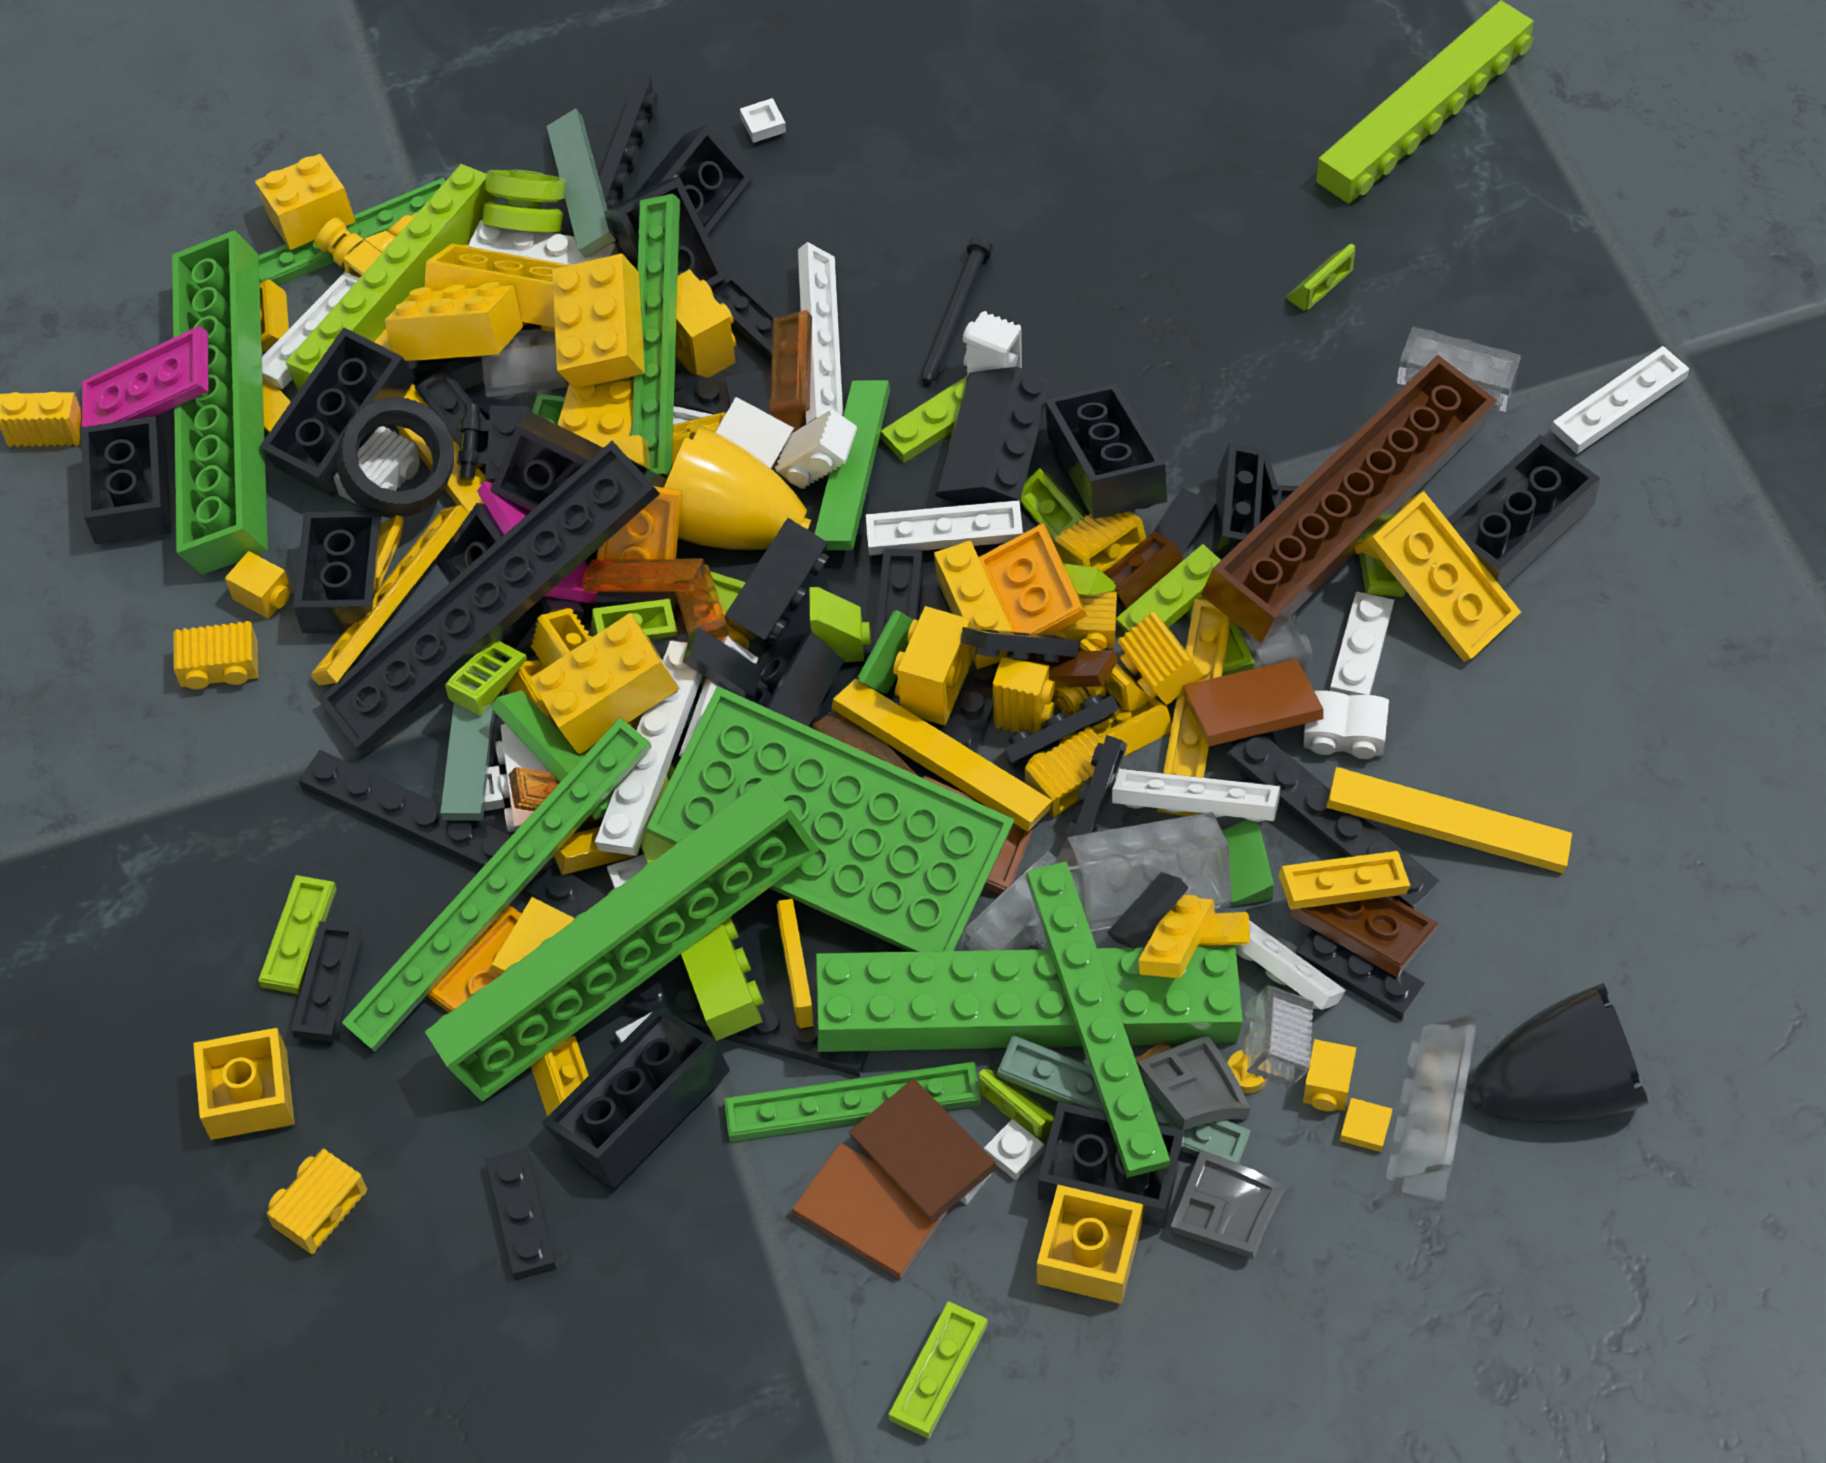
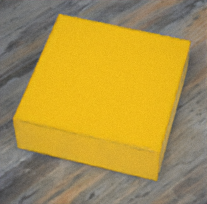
[1340,1098,1393,1152]

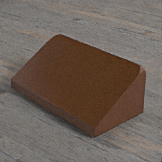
[1104,531,1184,609]

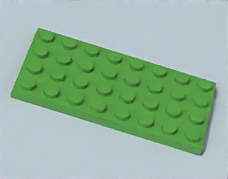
[646,686,1015,952]

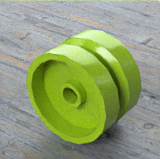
[482,170,566,232]

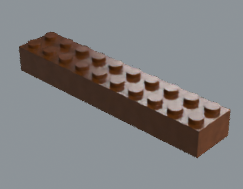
[1201,355,1497,644]

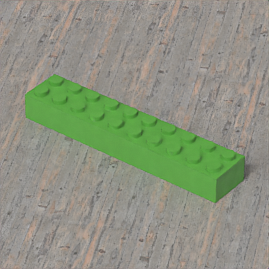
[172,230,268,575]
[425,778,819,1102]
[816,946,1243,1052]

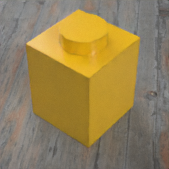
[225,551,292,619]
[1303,1039,1357,1111]

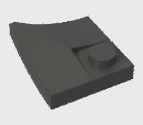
[1137,1035,1251,1130]
[1171,1150,1285,1259]

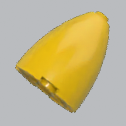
[664,423,811,551]

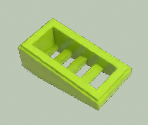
[445,639,527,716]

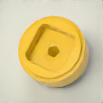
[1227,1049,1269,1094]

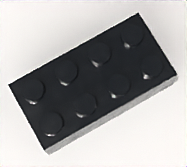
[260,327,416,497]
[1045,383,1167,519]
[491,412,667,511]
[1447,435,1600,589]

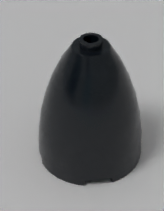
[1467,983,1649,1123]

